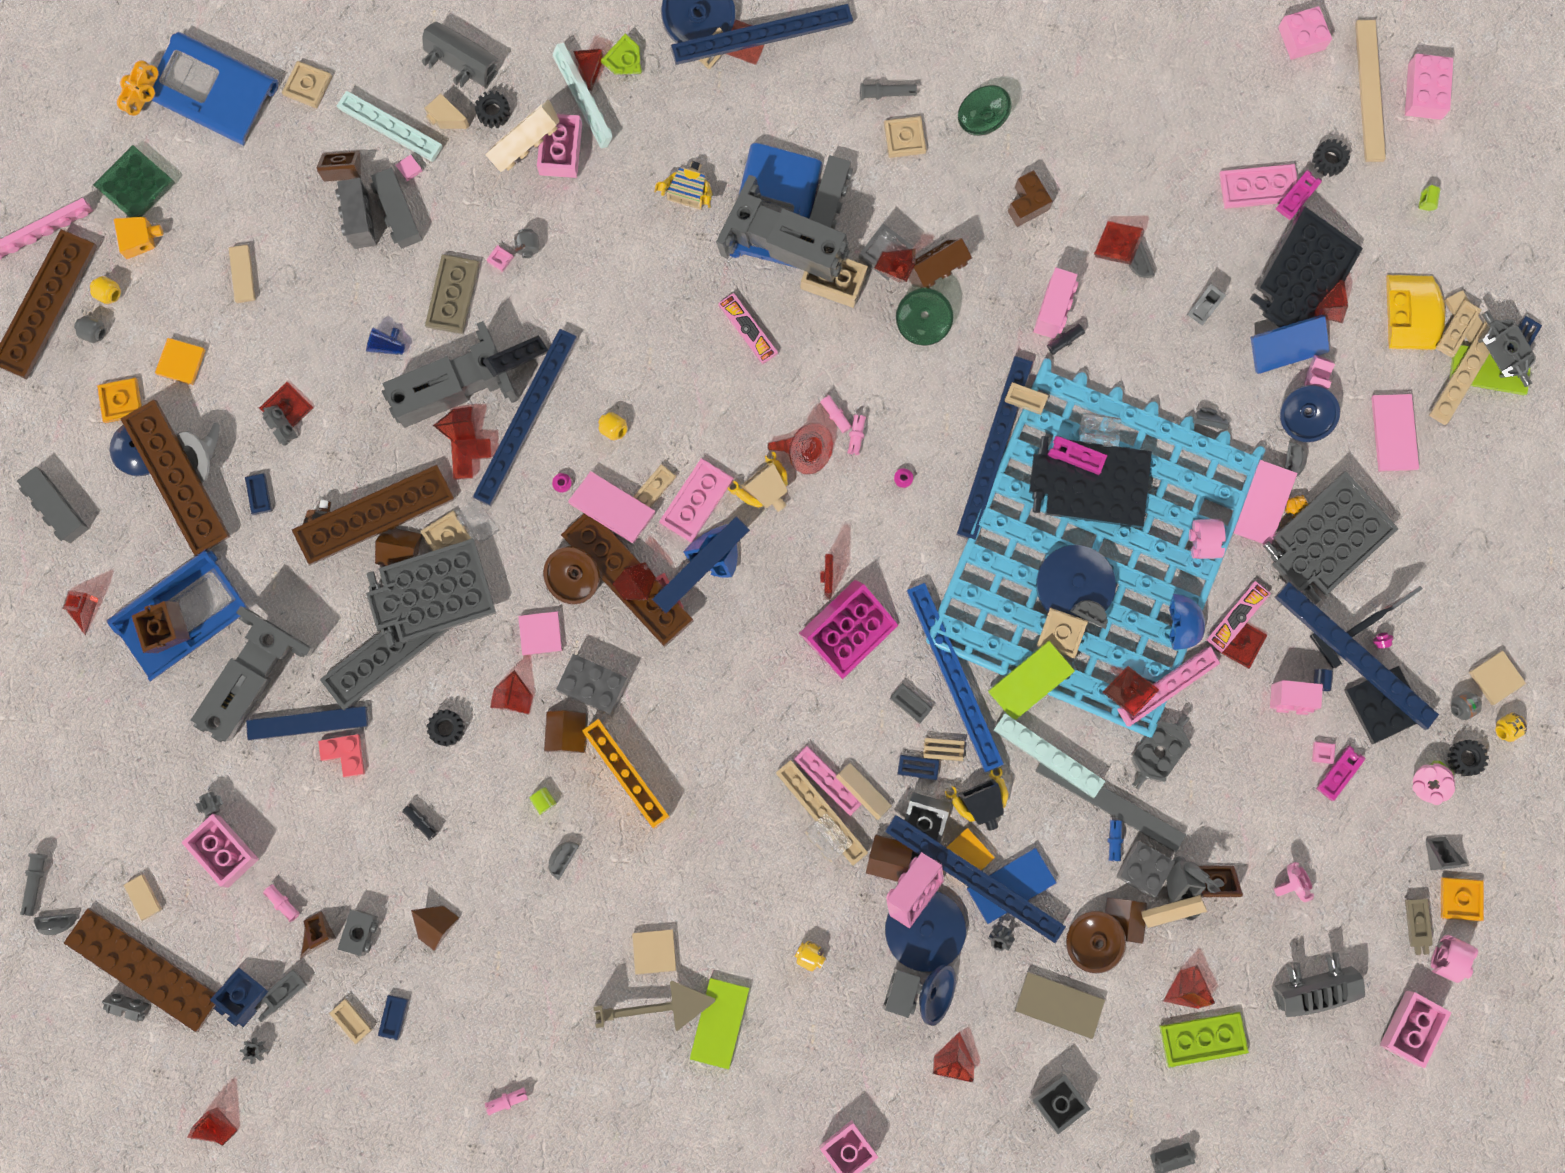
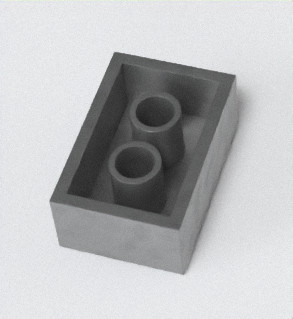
[335,178,377,249]
[556,654,629,716]

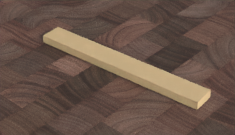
[1355,20,1386,162]

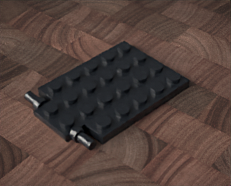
[1250,206,1363,327]
[1029,436,1152,528]

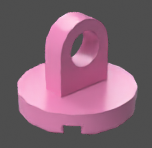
[1273,862,1314,902]

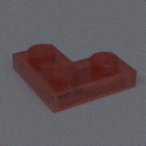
[451,439,492,480]

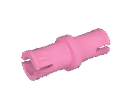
[820,395,852,434]
[847,415,866,455]
[263,884,300,922]
[485,1087,528,1116]

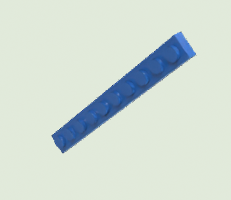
[906,583,1004,772]

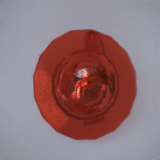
[767,423,833,474]

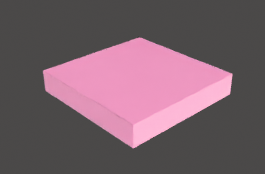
[518,611,562,656]

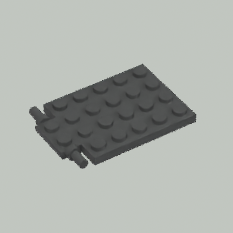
[1263,471,1398,604]
[366,538,497,648]

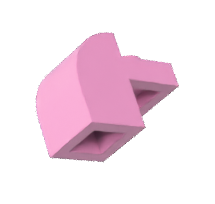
[1304,355,1335,389]

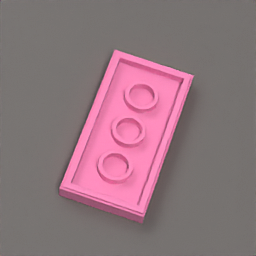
[1219,164,1298,209]
[1371,394,1419,472]
[659,458,734,543]
[1233,460,1297,545]
[568,471,655,544]

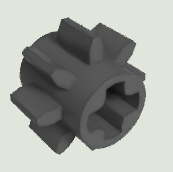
[196,792,223,816]
[988,926,1015,951]
[240,1037,268,1064]

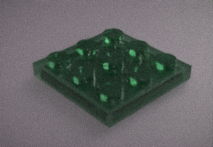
[93,145,175,218]

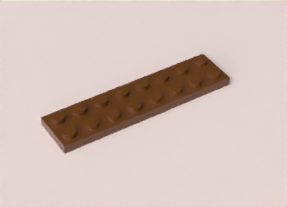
[0,229,97,380]
[121,400,231,556]
[291,465,454,566]
[561,513,694,647]
[64,908,216,1032]

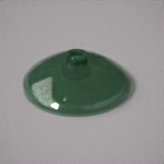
[958,85,1012,136]
[896,288,953,346]

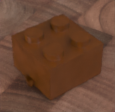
[132,601,190,653]

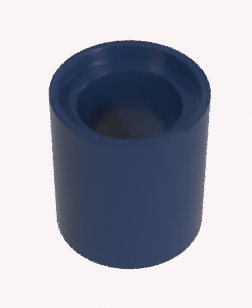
[1313,669,1333,692]

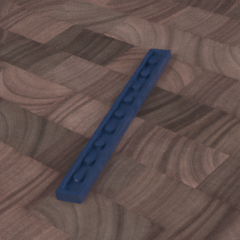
[670,4,853,65]
[473,329,578,507]
[956,356,1033,540]
[1274,582,1439,730]
[884,815,1066,944]

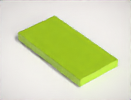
[1449,345,1531,396]
[988,640,1075,720]
[690,978,749,1070]
[1159,1012,1249,1068]

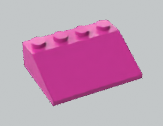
[799,580,898,679]

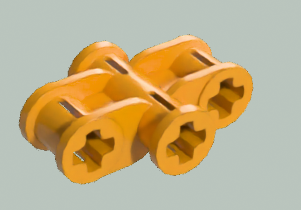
[117,60,158,116]

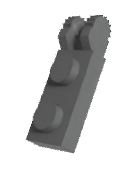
[255,969,307,1022]

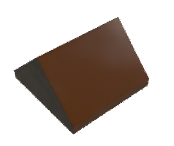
[316,150,361,182]
[375,528,422,566]
[544,710,586,753]
[866,834,913,882]
[1198,866,1243,897]
[1105,898,1147,944]

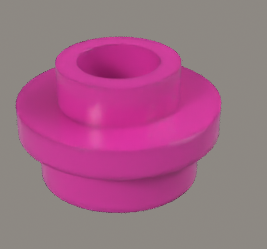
[894,468,913,488]
[552,473,572,493]
[1373,632,1394,648]

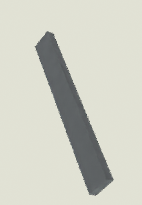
[1035,763,1186,852]

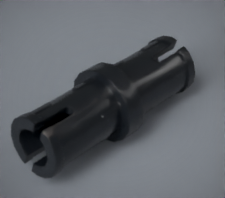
[1047,324,1085,355]
[402,803,439,841]

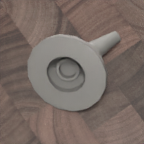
[176,423,220,483]

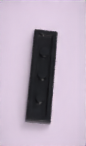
[483,335,548,377]

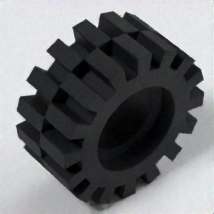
[475,90,511,129]
[1312,139,1350,177]
[426,709,465,747]
[1447,740,1489,776]

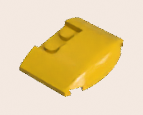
[1386,275,1446,350]

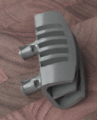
[422,22,498,89]
[1272,952,1365,1017]

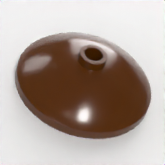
[543,546,600,604]
[1066,911,1126,974]

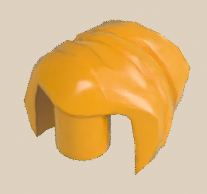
[1285,495,1308,518]

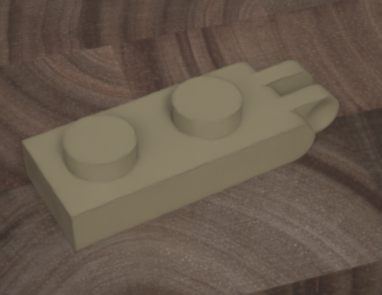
[1405,899,1433,955]

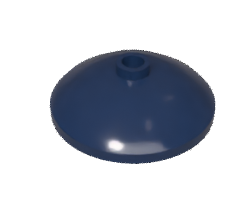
[1280,385,1340,442]
[109,425,150,476]
[919,964,956,1026]

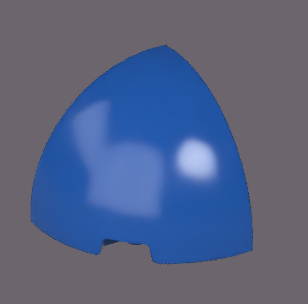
[683,524,738,578]
[1169,594,1205,650]

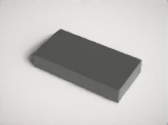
[889,683,933,724]

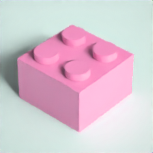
[1278,6,1332,60]
[1270,680,1323,715]
[819,1120,879,1173]

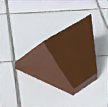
[411,906,460,951]
[300,911,336,959]

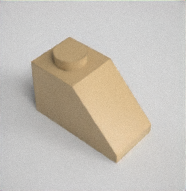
[424,93,469,129]

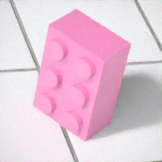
[1405,54,1453,120]
[537,114,582,178]
[1033,267,1079,339]
[181,814,259,888]
[886,852,944,928]
[1379,991,1452,1068]

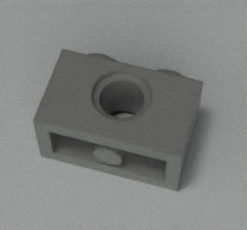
[338,909,379,956]

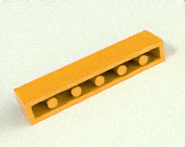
[582,719,670,829]

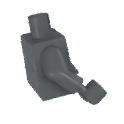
[1166,856,1224,921]

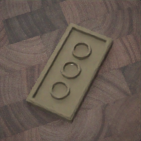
[425,254,480,334]
[1014,972,1105,1039]

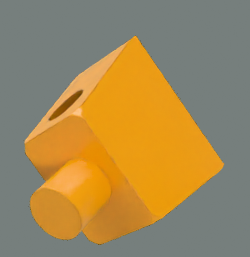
[114,217,163,259]

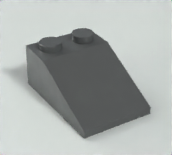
[905,792,951,860]

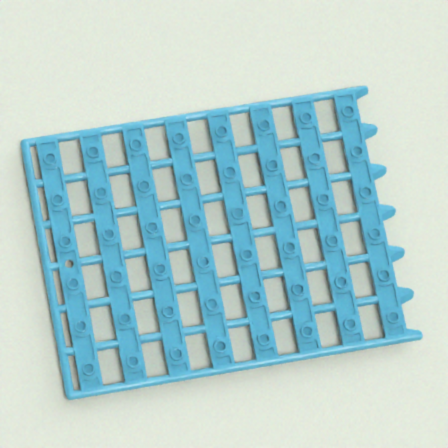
[926,358,1265,738]

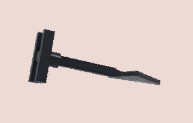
[1309,586,1423,669]

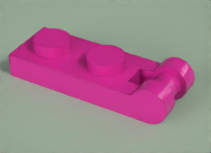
[1275,170,1322,220]
[1048,436,1107,475]
[1316,745,1366,801]

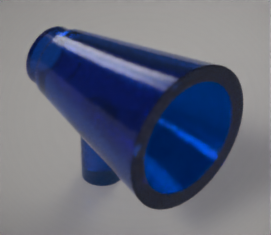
[366,327,406,355]

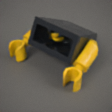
[945,767,1009,831]

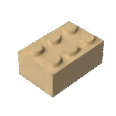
[800,259,868,308]

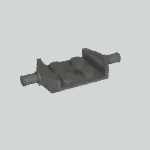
[1478,310,1536,387]
[1131,714,1191,790]

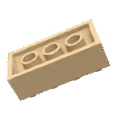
[485,99,560,172]

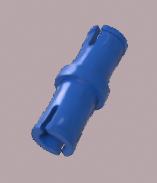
[1107,820,1124,861]

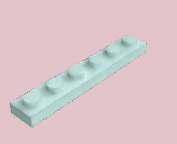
[552,43,613,149]
[336,91,443,162]
[993,714,1105,798]

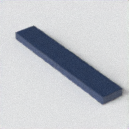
[652,516,750,613]
[246,706,368,741]

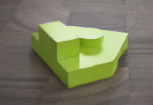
[601,33,641,75]

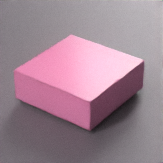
[396,155,422,182]
[487,245,514,272]
[1312,742,1335,764]

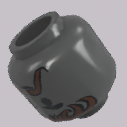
[514,229,539,258]

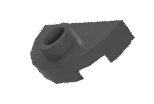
[1128,241,1154,278]
[1193,408,1230,430]
[1285,442,1307,477]
[1070,600,1108,629]
[548,841,580,880]
[34,914,77,935]

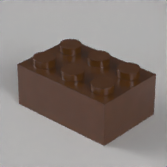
[903,238,972,289]

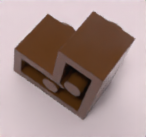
[1008,170,1053,227]

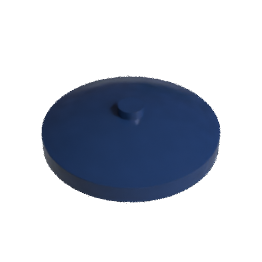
[661,0,735,43]
[1036,545,1116,622]
[885,891,966,972]

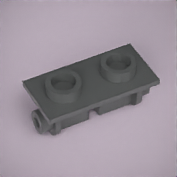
[262,405,298,446]
[102,992,150,1022]
[1150,1142,1196,1173]

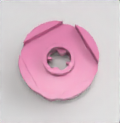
[1413,764,1456,805]

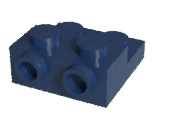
[210,967,269,1027]

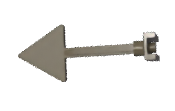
[593,981,715,1031]

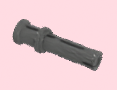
[860,82,917,100]
[20,853,48,916]

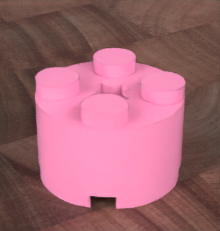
[1189,519,1225,559]
[1430,935,1478,983]

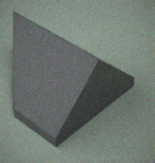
[1426,837,1470,870]

